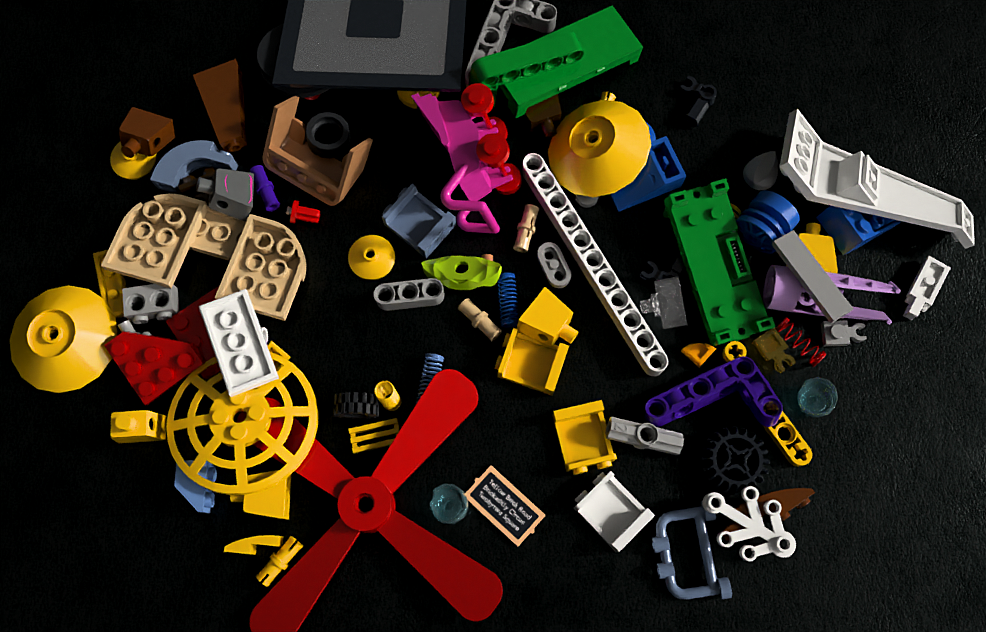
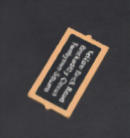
[463,466,545,546]

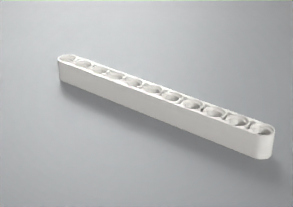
[522,153,668,376]

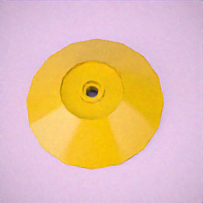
[548,100,651,197]
[10,285,118,393]

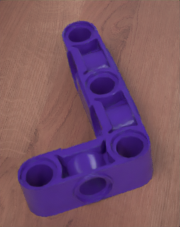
[644,356,783,427]

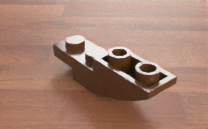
[715,488,815,542]

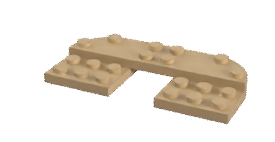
[101,194,306,321]

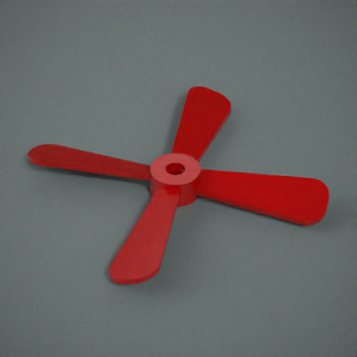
[236,369,503,632]

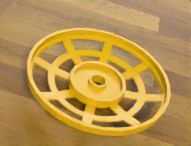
[166,352,319,495]

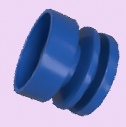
[736,190,800,254]

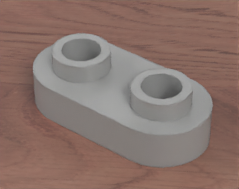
[537,242,571,288]

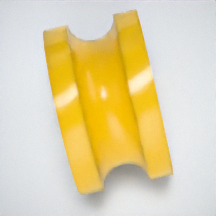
[722,341,747,363]

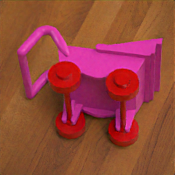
[411,83,522,233]

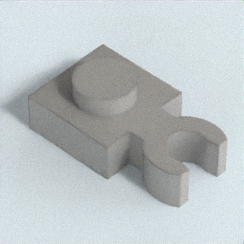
[820,320,867,347]

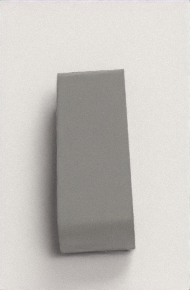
[374,278,444,311]

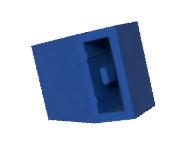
[610,136,686,212]
[816,206,901,255]

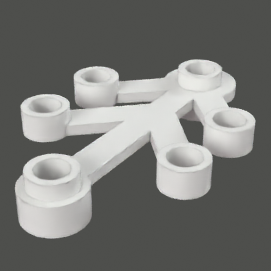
[702,486,796,561]

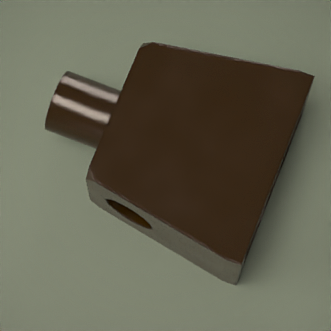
[520,94,561,139]

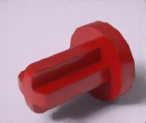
[286,200,320,224]

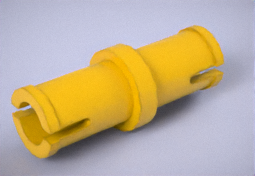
[256,536,303,587]

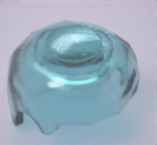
[797,377,838,418]
[430,483,469,524]

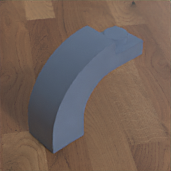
[150,140,238,194]

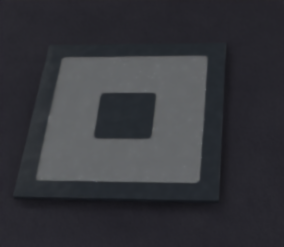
[272,0,467,92]

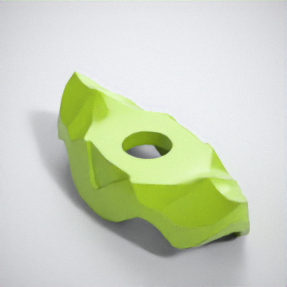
[421,256,502,290]

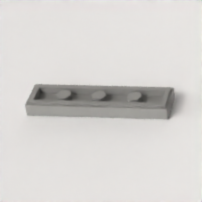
[772,230,853,323]

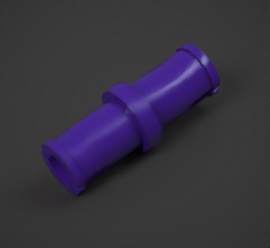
[249,165,280,211]

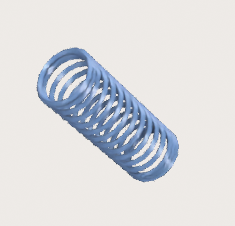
[416,353,444,404]

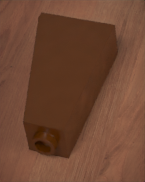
[193,59,247,153]

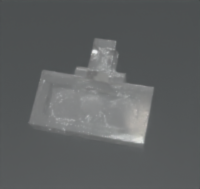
[640,277,687,329]

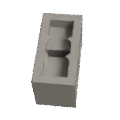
[122,284,179,324]

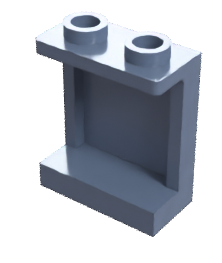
[382,184,456,258]

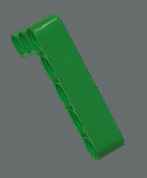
[469,32,584,111]

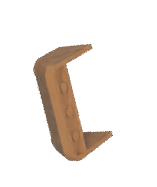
[263,95,373,206]

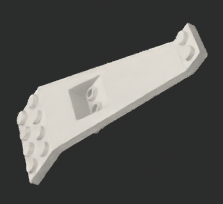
[779,109,974,249]

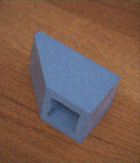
[174,460,217,513]

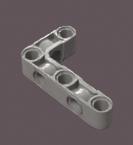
[465,0,557,88]

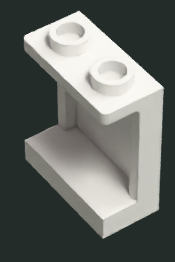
[574,471,655,552]

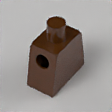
[119,107,175,158]

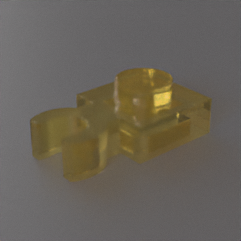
[752,328,795,373]

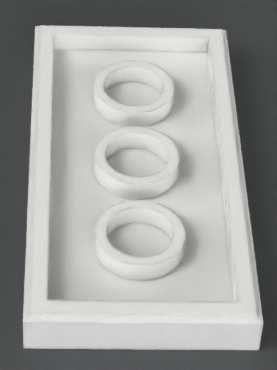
[199,289,279,397]

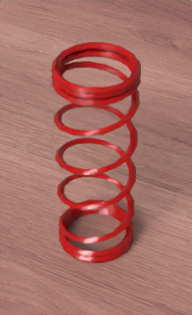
[774,317,826,367]

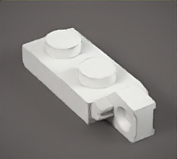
[903,256,951,321]

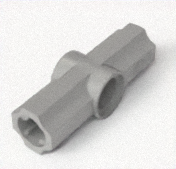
[605,417,684,455]

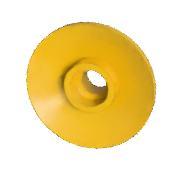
[110,141,157,180]
[348,235,395,280]

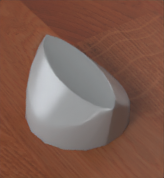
[743,151,779,190]

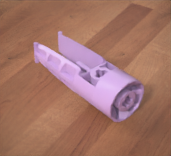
[763,265,901,324]

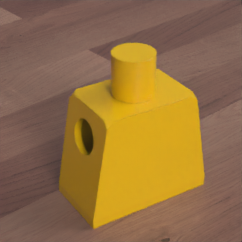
[786,223,838,273]
[517,287,578,346]
[110,410,166,443]
[230,470,291,520]

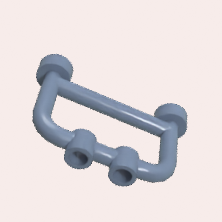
[652,501,732,600]

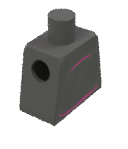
[196,168,254,221]

